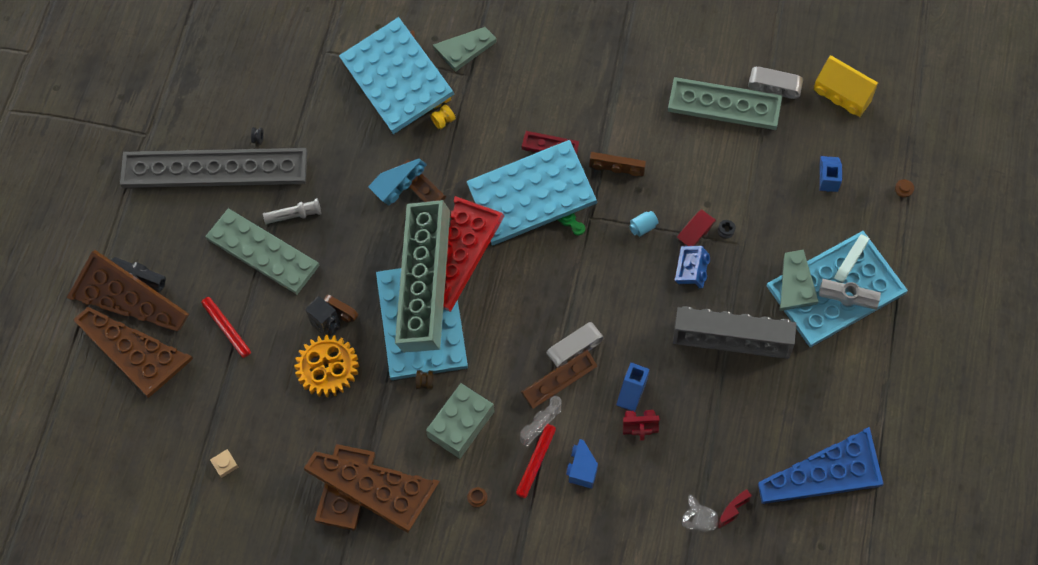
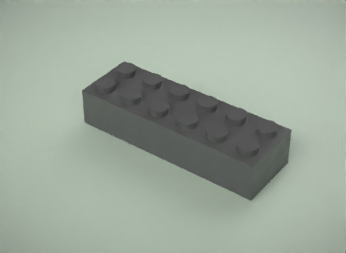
[672,306,797,359]

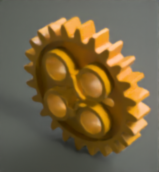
[294,335,359,397]

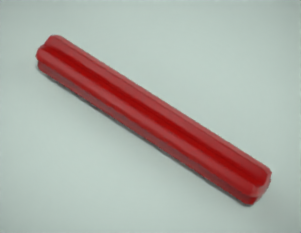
[201,297,251,358]
[516,424,556,498]

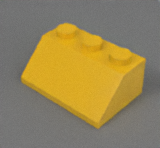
[813,55,878,117]

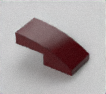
[677,209,716,246]
[718,489,751,528]

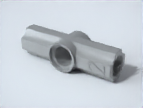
[819,279,881,310]

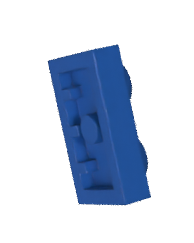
[675,246,710,288]

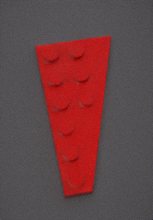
[443,196,505,312]

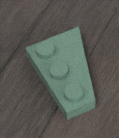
[433,27,497,72]
[780,250,818,311]

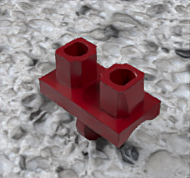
[623,410,659,441]

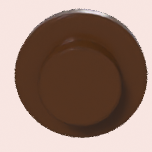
[895,179,914,198]
[467,487,488,508]

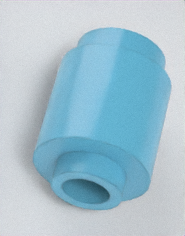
[629,211,658,237]

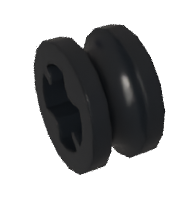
[251,127,264,144]
[718,220,736,239]

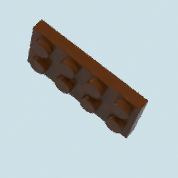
[315,444,376,531]

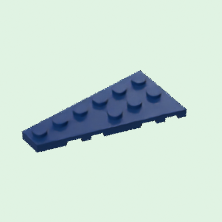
[758,427,883,504]

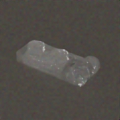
[520,396,562,447]

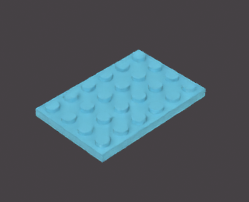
[339,17,454,134]
[467,140,597,245]
[767,231,908,347]
[376,268,468,380]

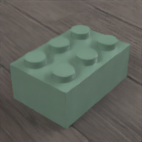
[426,383,494,459]

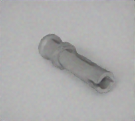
[263,198,321,224]

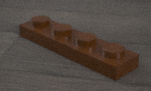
[521,349,597,409]

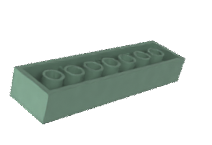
[395,200,450,353]

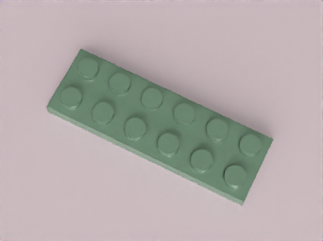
[668,77,782,130]
[205,208,319,295]

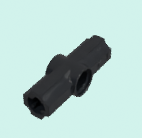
[111,257,166,293]

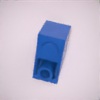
[819,156,842,192]
[616,363,650,412]
[566,439,598,489]

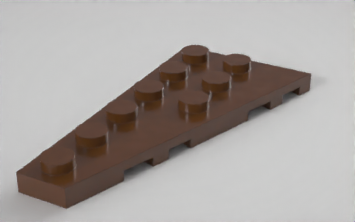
[67,250,189,331]
[73,307,193,398]
[304,451,440,533]

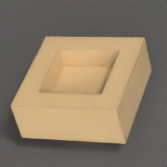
[210,449,238,478]

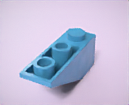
[368,159,427,205]

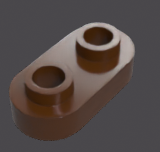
[324,295,358,323]

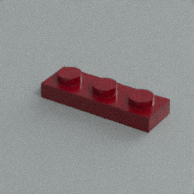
[521,131,580,155]

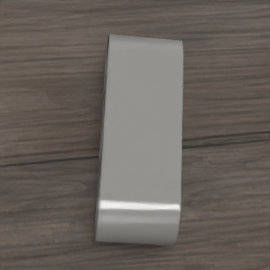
[748,67,803,99]
[547,322,604,368]

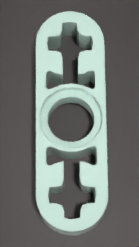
[834,234,870,283]

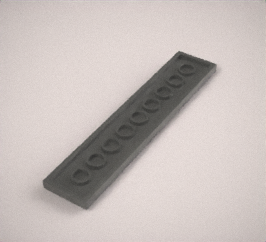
[120,148,307,188]

